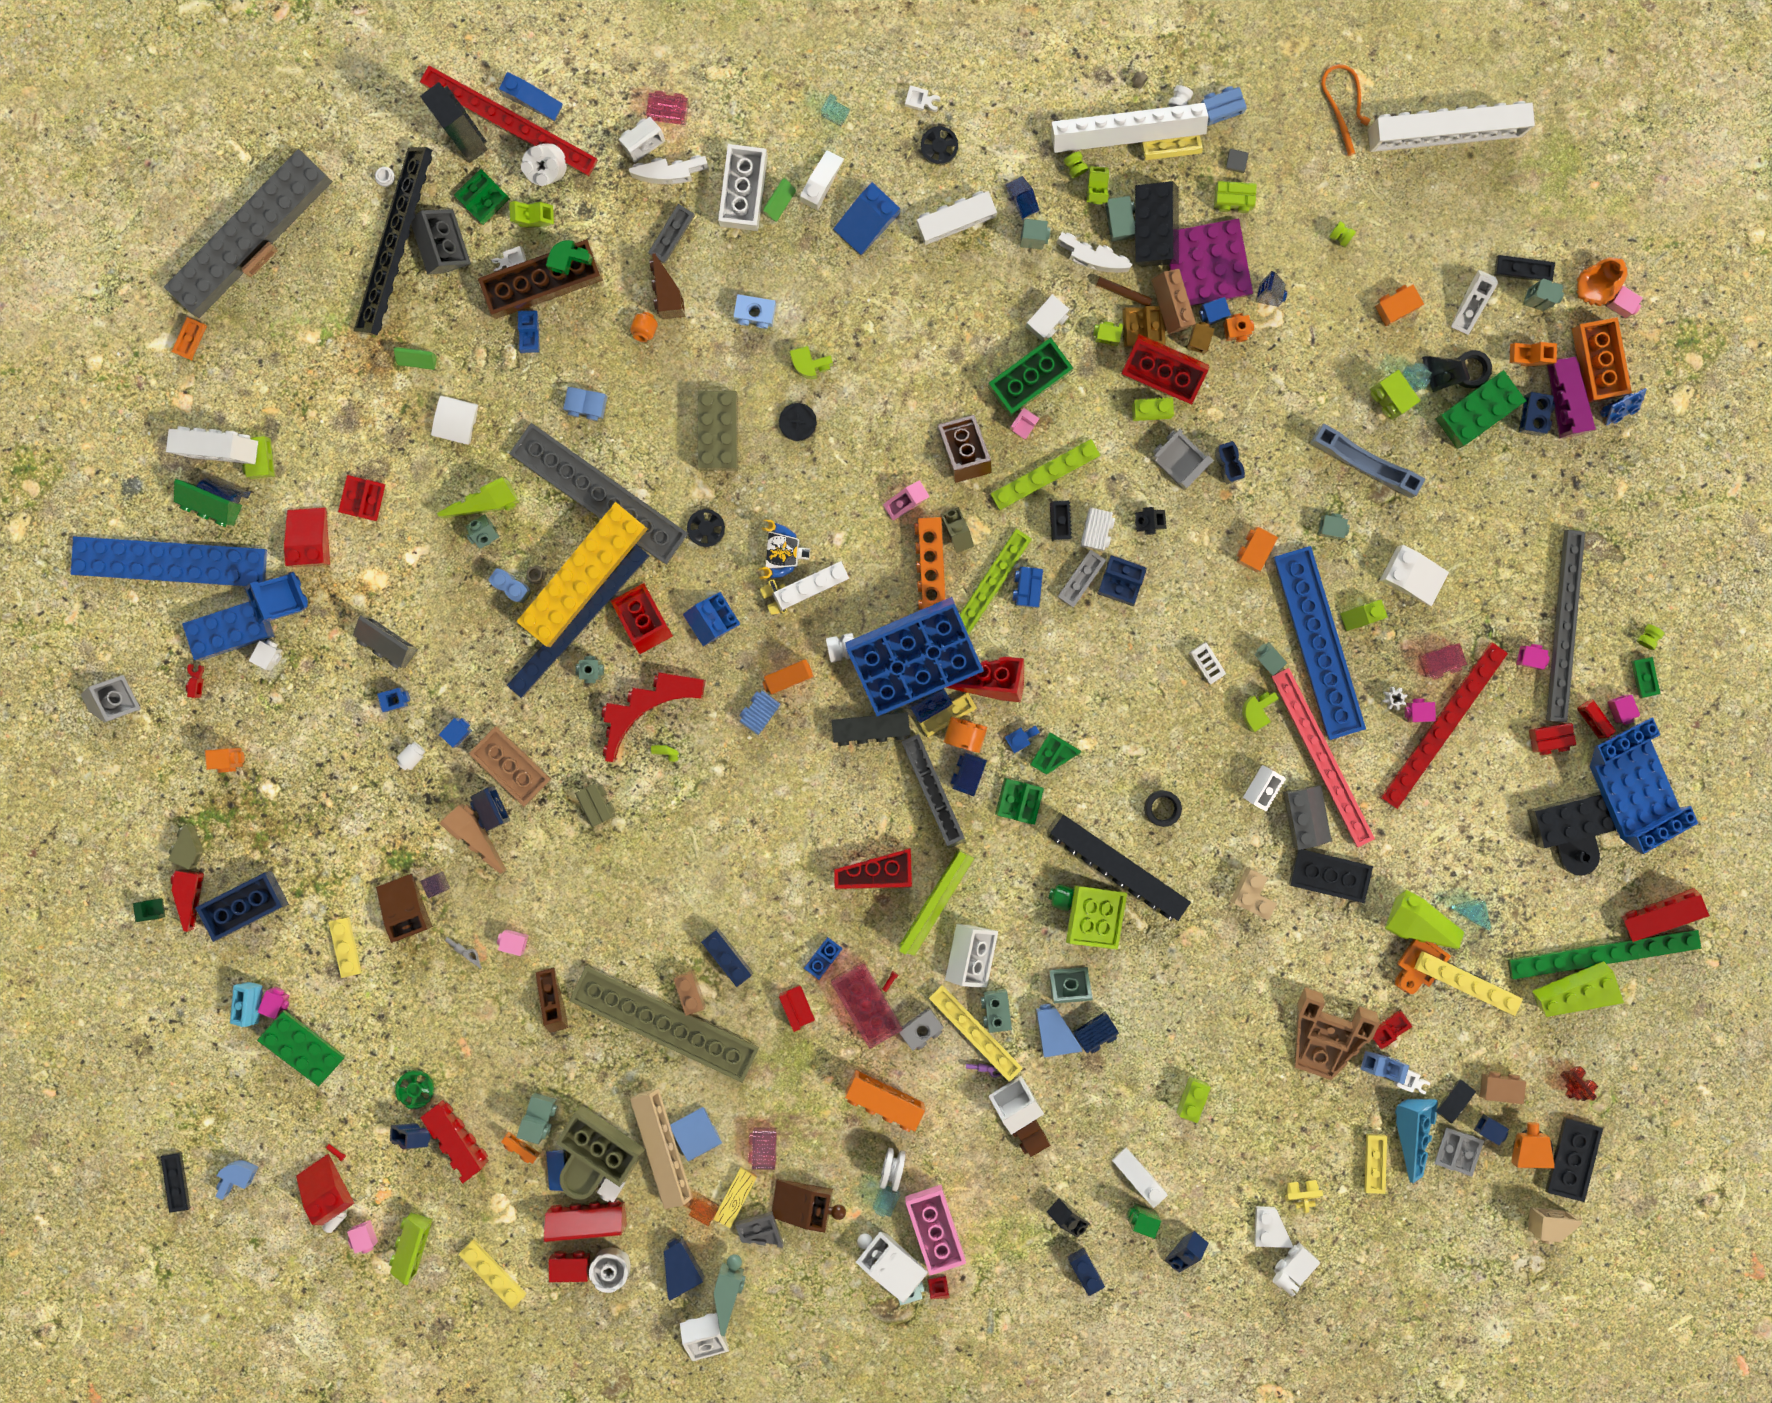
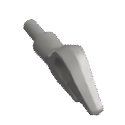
[445,937,482,969]

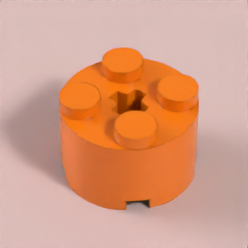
[944,716,987,753]

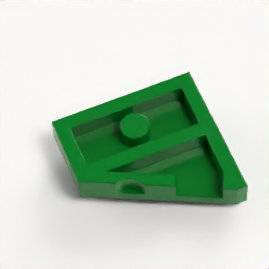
[1030,732,1081,775]

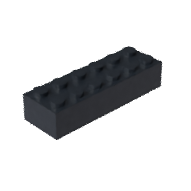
[420,82,488,163]

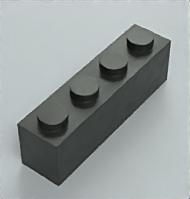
[831,712,910,746]

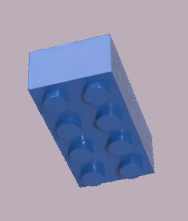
[182,601,275,661]

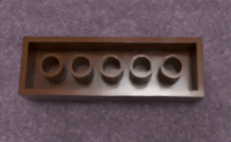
[478,239,603,319]

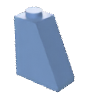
[1036,1004,1082,1057]

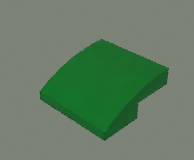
[454,169,510,225]
[995,778,1044,825]

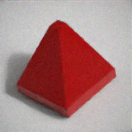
[927,1276,950,1299]

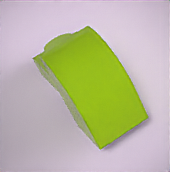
[1086,166,1109,204]
[509,201,554,228]
[790,346,833,379]
[1242,691,1279,732]

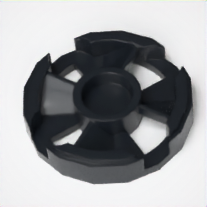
[921,126,959,166]
[687,509,725,547]

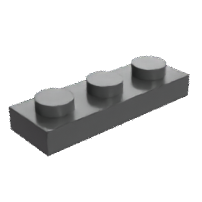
[648,204,695,264]

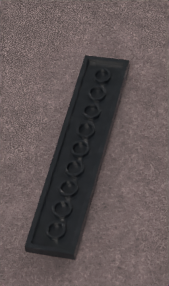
[354,147,433,336]

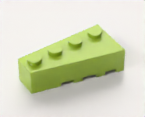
[1532,962,1624,1017]

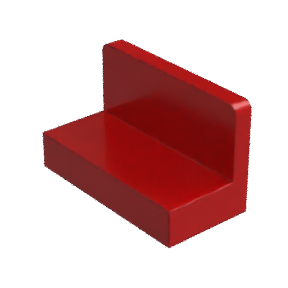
[779,985,815,1032]

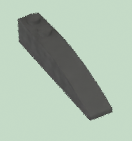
[901,734,966,849]

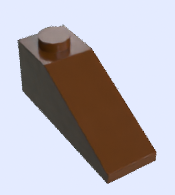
[535,968,568,1033]

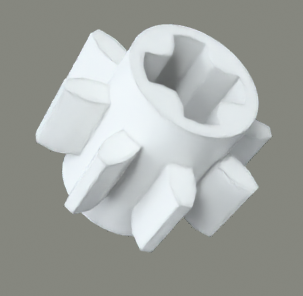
[1382,687,1407,710]

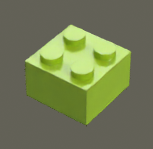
[1370,369,1421,420]

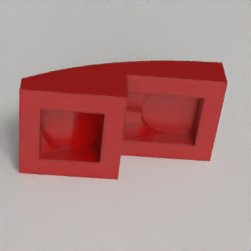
[1373,1009,1413,1050]

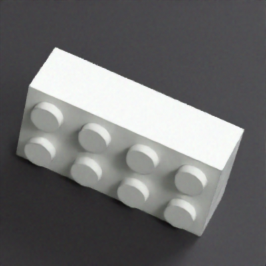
[718,144,768,231]
[166,426,258,464]

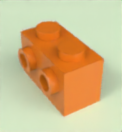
[205,748,245,773]

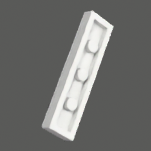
[772,561,849,611]

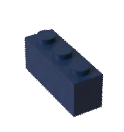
[701,928,753,987]

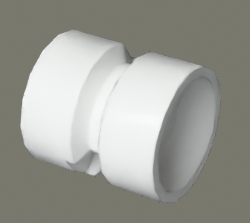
[826,633,854,662]

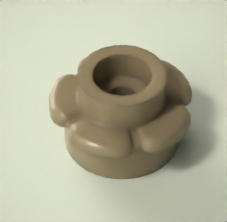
[1131,71,1149,90]
[527,565,545,584]

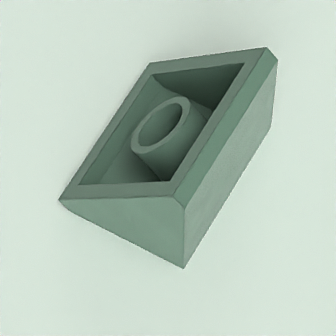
[1049,967,1093,1004]

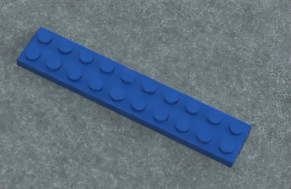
[71,536,267,586]
[1273,546,1366,740]

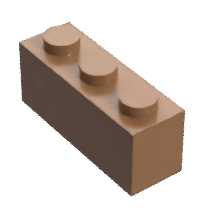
[1151,269,1196,334]

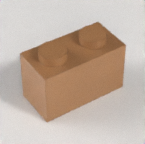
[674,970,706,1016]
[1480,1071,1526,1104]

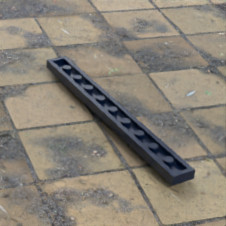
[507,544,650,698]

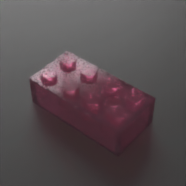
[831,960,903,1049]

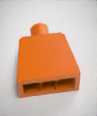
[1511,1122,1554,1168]

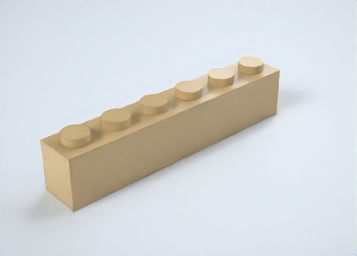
[630,1089,693,1209]

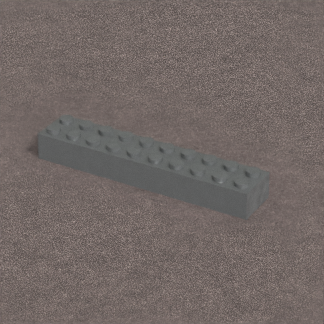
[164,148,333,318]

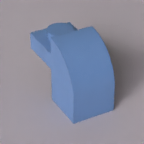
[1360,1051,1409,1084]
[215,1160,258,1200]

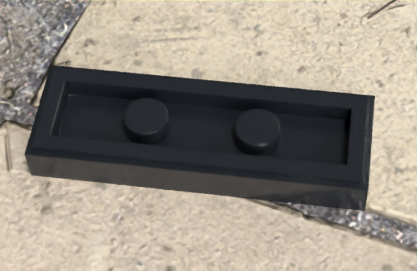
[1494,255,1555,282]
[160,1152,191,1213]

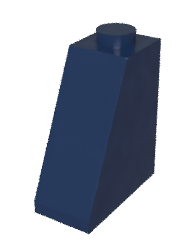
[664,1237,705,1301]

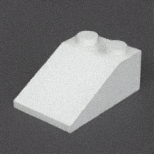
[1380,545,1449,606]

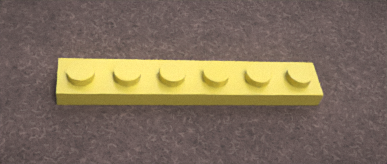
[1414,951,1523,1016]
[929,985,1023,1082]

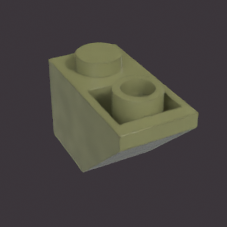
[941,507,974,553]
[168,824,204,870]

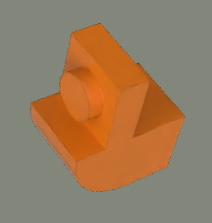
[1509,342,1557,366]

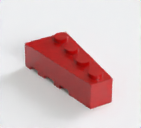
[1621,888,1710,942]

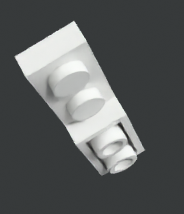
[629,155,709,184]
[1057,232,1132,273]

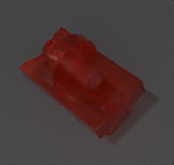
[1560,1066,1598,1101]

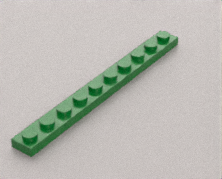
[1508,929,1702,979]

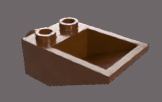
[772,1179,846,1233]

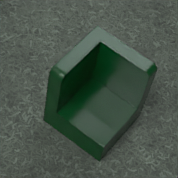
[133,898,166,922]

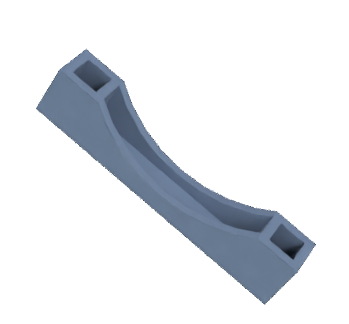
[1310,424,1425,498]

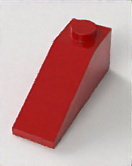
[170,869,204,932]

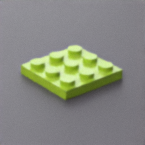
[1066,885,1127,950]

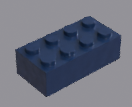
[195,871,289,942]

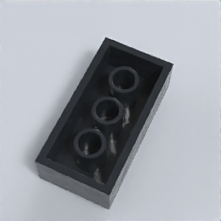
[1135,181,1179,267]

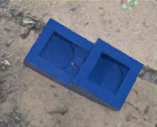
[518,311,540,353]

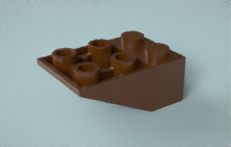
[649,253,686,319]
[376,873,433,943]

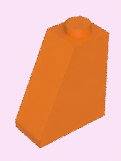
[762,659,814,695]

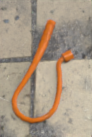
[1321,64,1371,156]

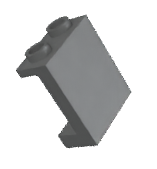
[1151,429,1214,490]

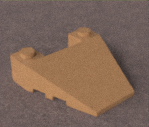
[1295,987,1380,1080]

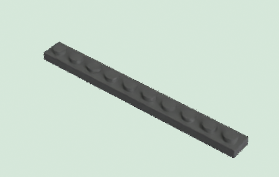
[1546,530,1585,722]

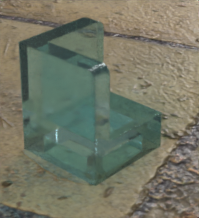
[821,93,850,127]

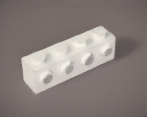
[916,191,997,245]

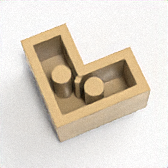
[1230,867,1277,921]

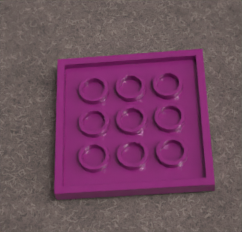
[1169,218,1253,306]

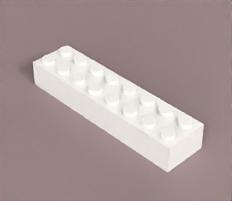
[1368,101,1535,152]

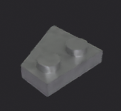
[735,1212,784,1248]

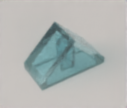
[1451,899,1491,930]

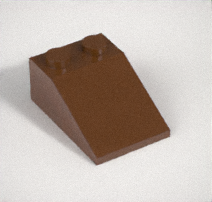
[938,415,992,483]

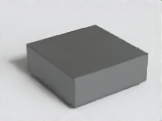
[1225,149,1249,173]

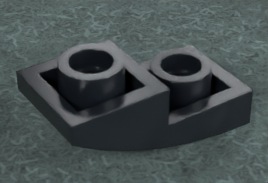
[1435,1079,1476,1124]

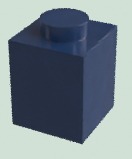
[1474,1114,1509,1146]

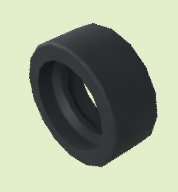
[1456,350,1492,388]
[1144,790,1182,827]

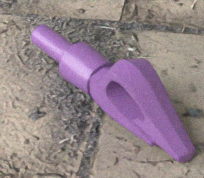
[966,1063,1002,1078]

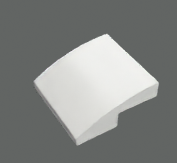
[431,395,478,445]

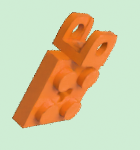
[1395,939,1451,994]

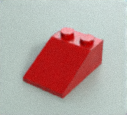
[284,507,330,568]
[611,583,673,655]
[296,1154,355,1226]

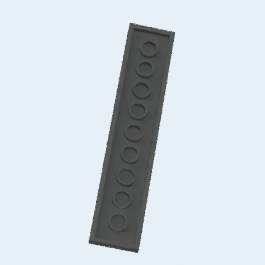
[509,423,689,565]

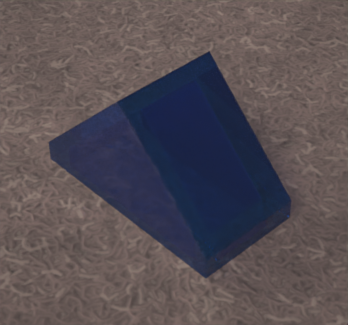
[1005,176,1039,219]

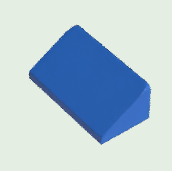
[546,1150,567,1191]

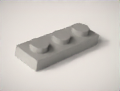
[1057,549,1106,608]

